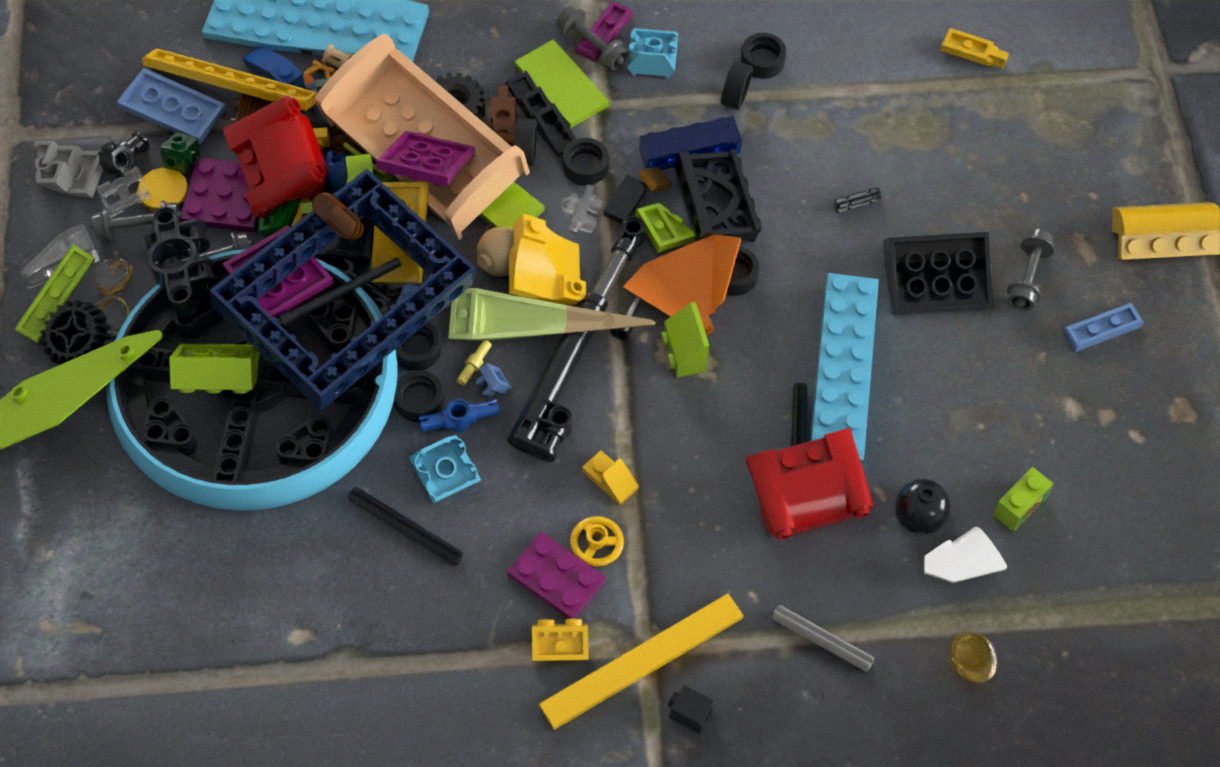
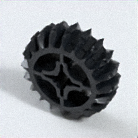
[40,300,112,366]

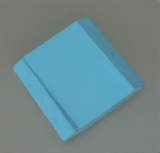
[627,28,678,79]
[409,435,481,503]

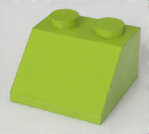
[660,302,710,378]

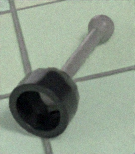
[610,296,640,340]

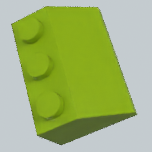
[169,344,259,393]

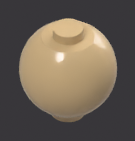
[476,227,514,277]

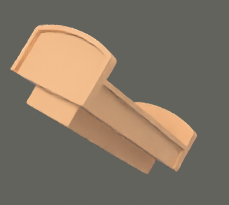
[314,33,530,240]

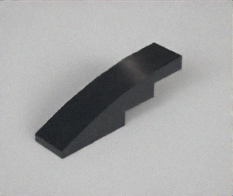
[505,70,576,155]

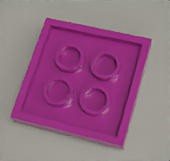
[376,131,475,186]
[180,158,259,233]
[222,225,333,318]

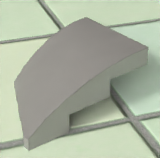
[34,140,103,198]

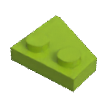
[635,203,696,253]

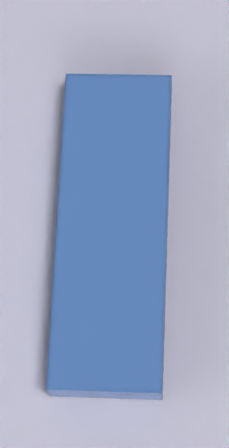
[1063,303,1144,352]

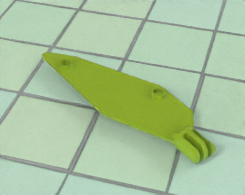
[0,330,163,450]

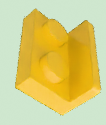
[532,619,589,661]

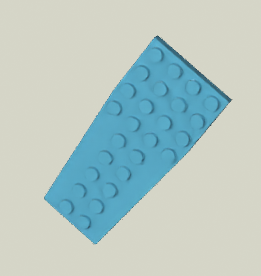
[202,0,429,62]

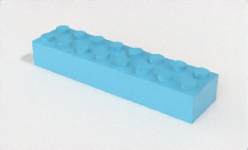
[810,273,879,465]

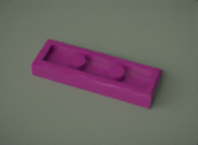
[576,1,632,63]

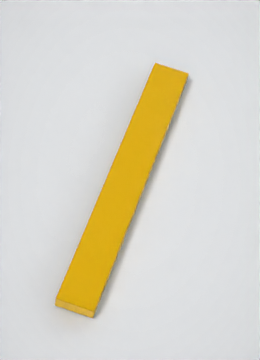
[142,48,317,111]
[539,594,743,730]

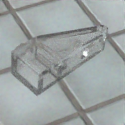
[20,224,100,289]

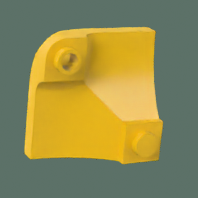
[509,214,586,306]

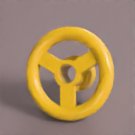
[570,516,624,567]

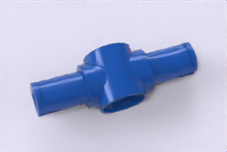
[418,398,500,433]

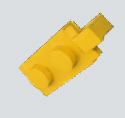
[940,28,1009,69]

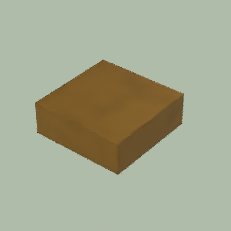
[638,167,673,192]

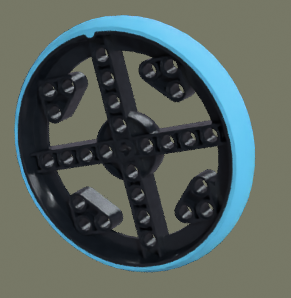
[106,249,397,511]

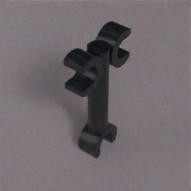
[336,258,402,315]

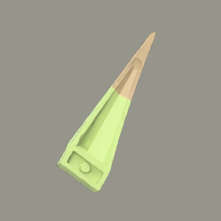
[449,288,656,341]

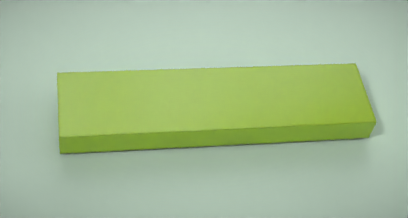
[15,244,96,344]

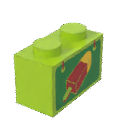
[993,467,1053,532]

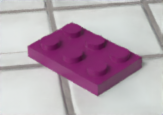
[507,532,606,619]

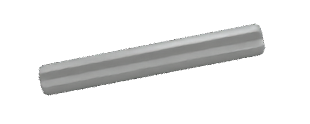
[772,605,874,671]

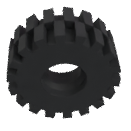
[436,73,485,121]

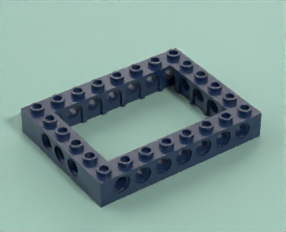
[210,169,476,411]

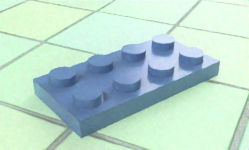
[117,68,227,144]

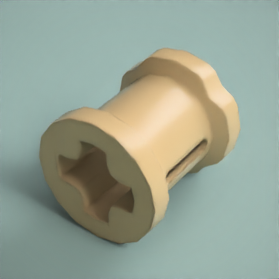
[321,44,353,69]

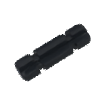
[834,187,882,213]

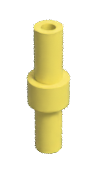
[456,340,492,386]

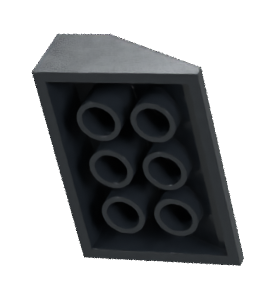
[883,232,994,314]

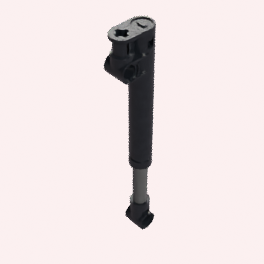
[507,216,645,462]

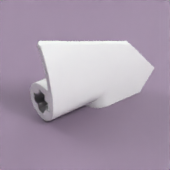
[924,527,1007,583]

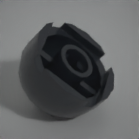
[895,479,950,534]

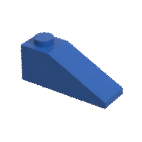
[243,46,306,89]

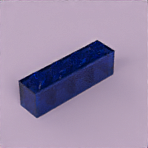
[639,116,742,170]

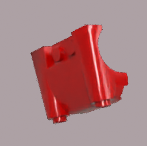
[223,96,329,219]
[745,428,874,540]

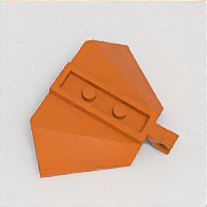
[623,234,741,335]

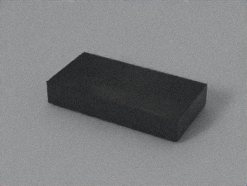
[603,175,648,224]

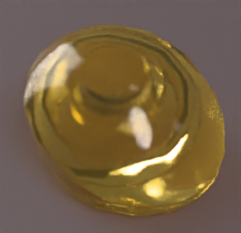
[948,632,997,683]

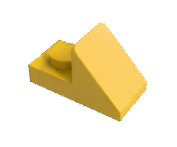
[582,450,639,505]

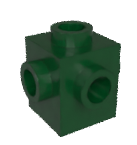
[160,132,200,173]

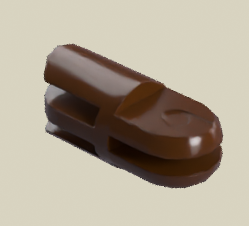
[312,193,364,239]

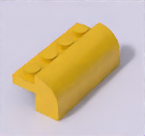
[1112,202,1220,260]

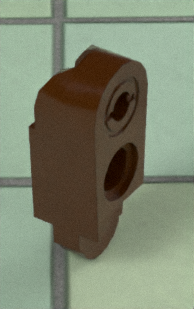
[490,85,516,147]

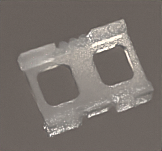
[96,166,152,217]

